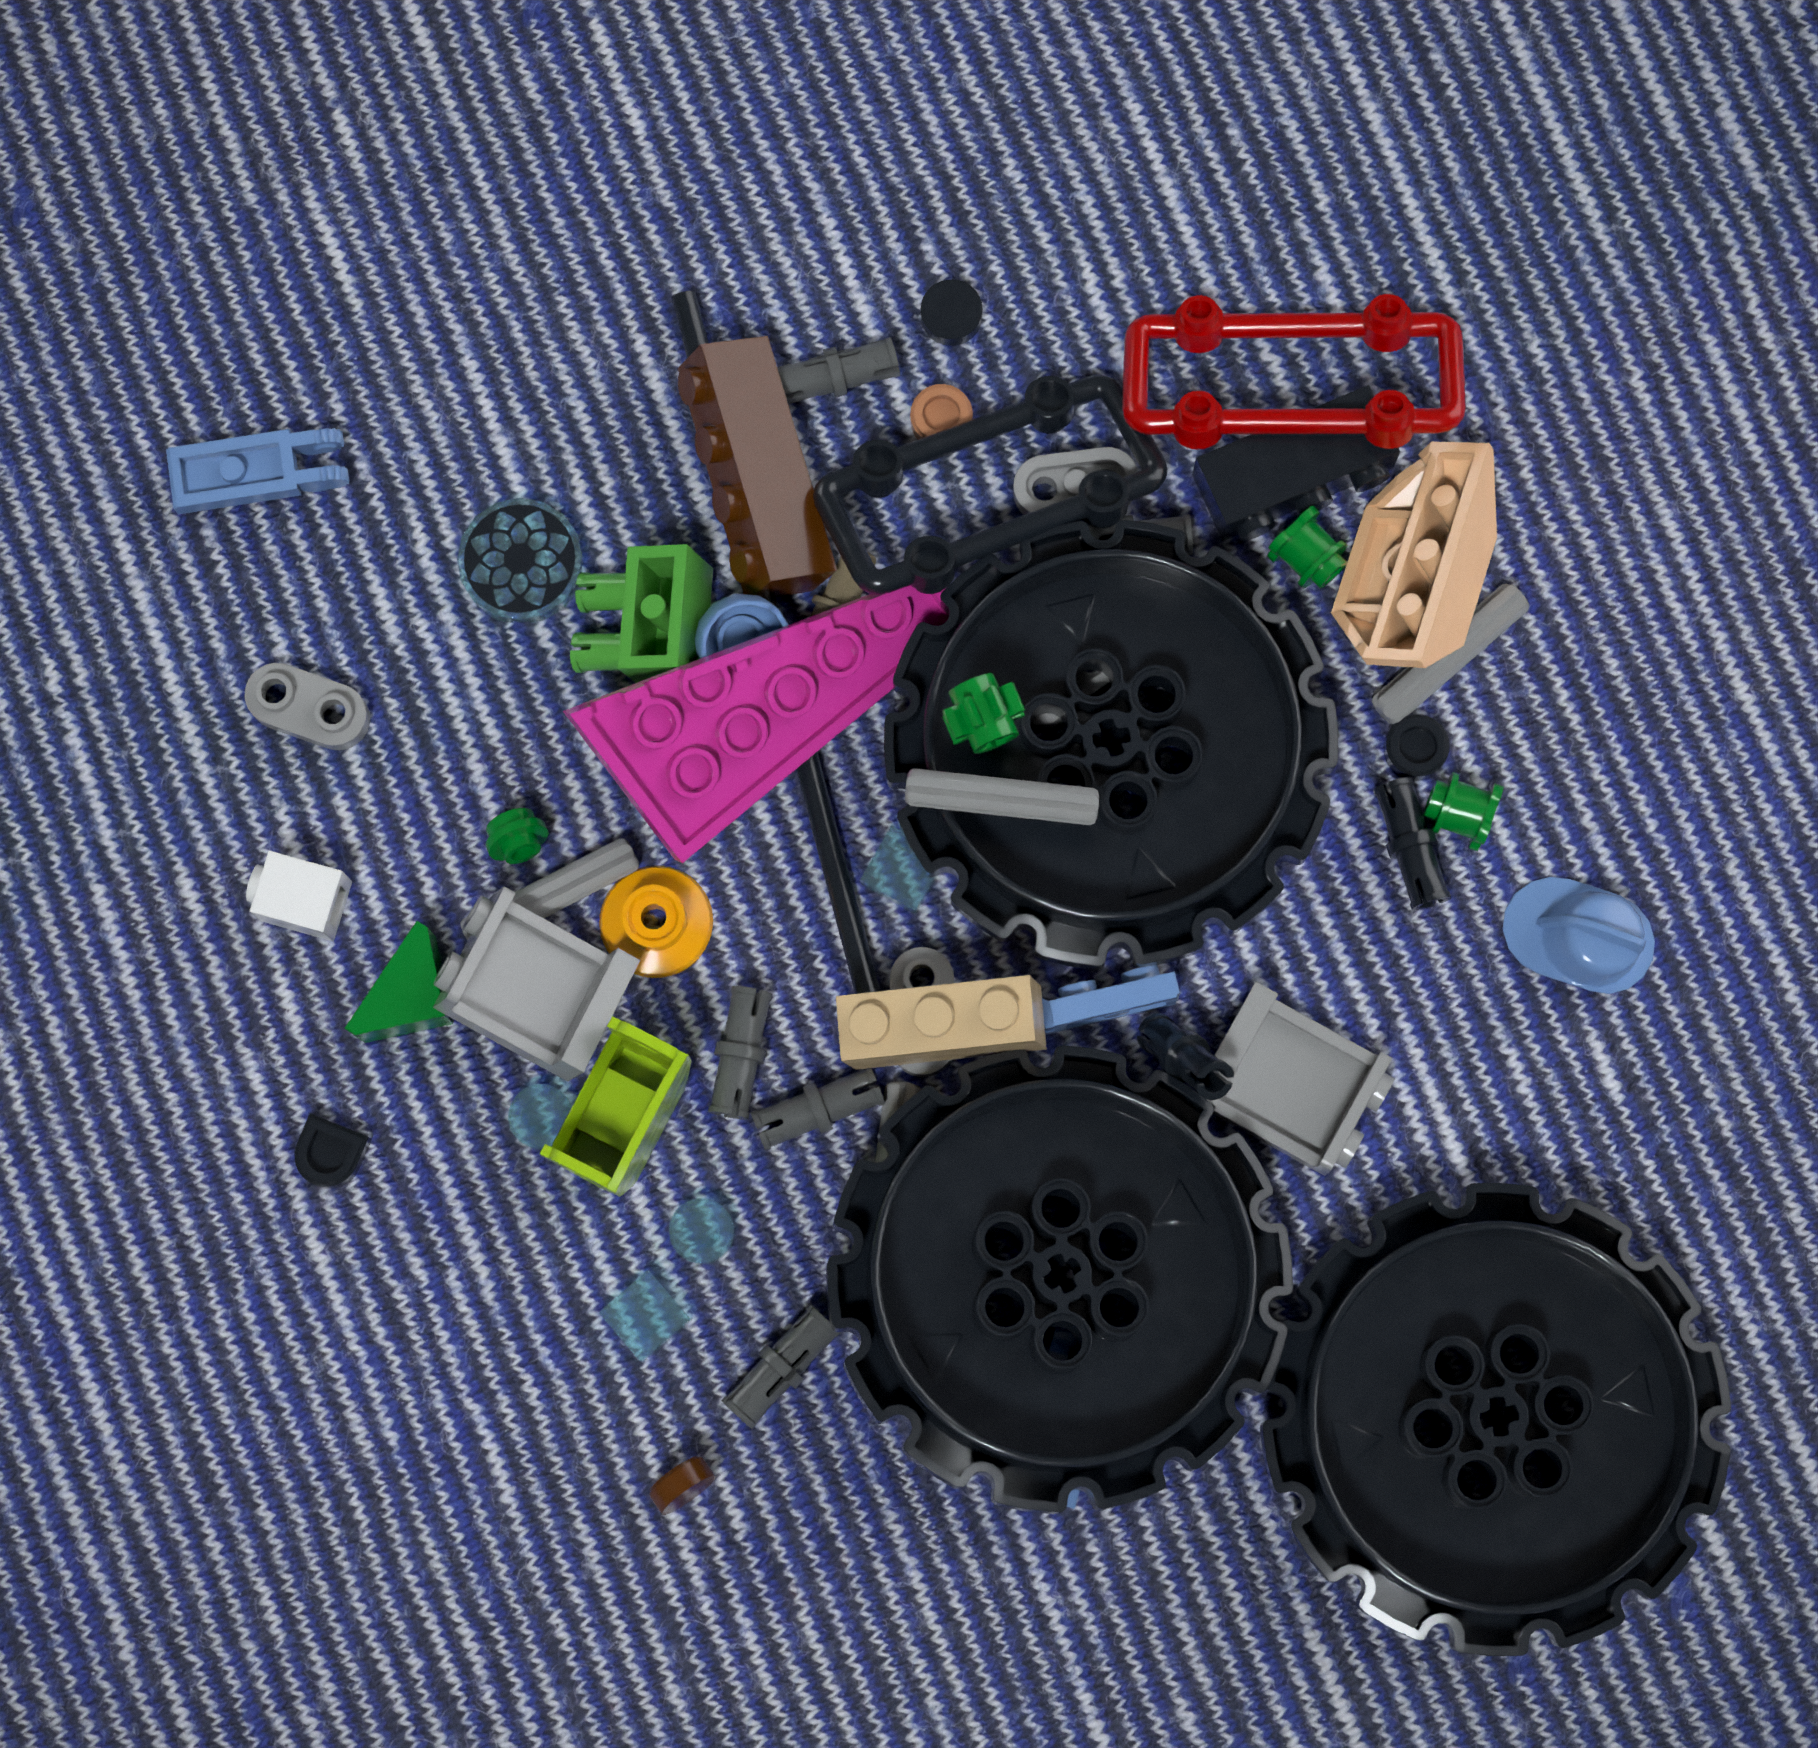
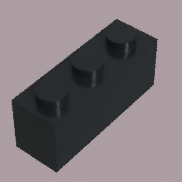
[1192,385,1400,541]

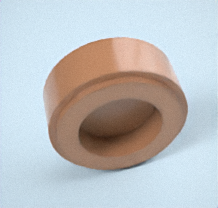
[910,384,973,439]

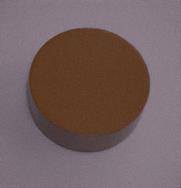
[649,1456,716,1515]

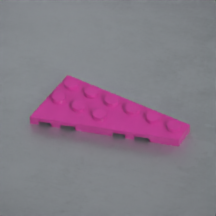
[563,585,949,863]

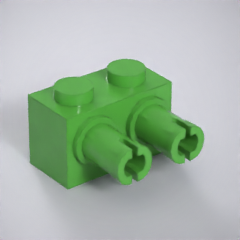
[570,544,713,683]

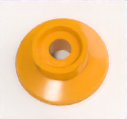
[599,865,713,978]

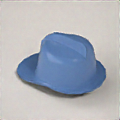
[1503,877,1655,994]

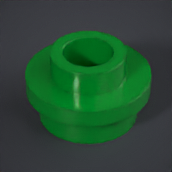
[485,808,549,864]

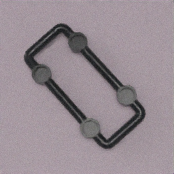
[813,374,1168,595]

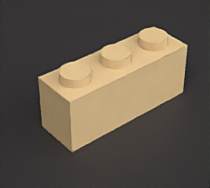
[836,975,1047,1070]

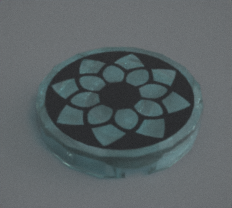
[457,498,583,623]

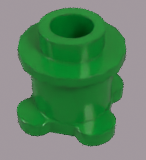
[1267,506,1348,589]
[1423,772,1504,851]

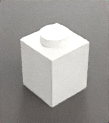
[246,851,352,942]

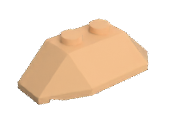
[1331,441,1497,668]

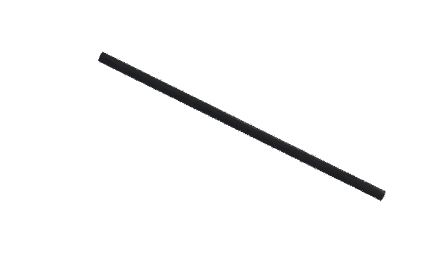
[671,291,881,994]

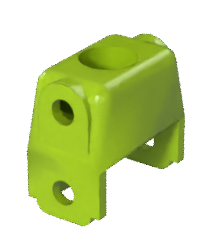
[540,1016,692,1197]

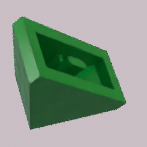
[345,921,453,1043]

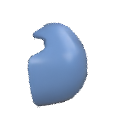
[695,593,789,659]

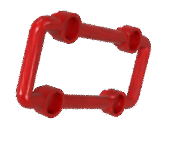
[1122,294,1466,450]

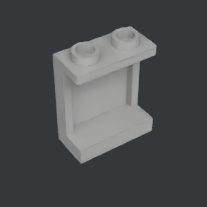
[433,886,640,1081]
[1195,982,1395,1176]

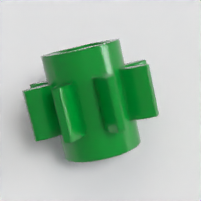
[942,673,1025,754]

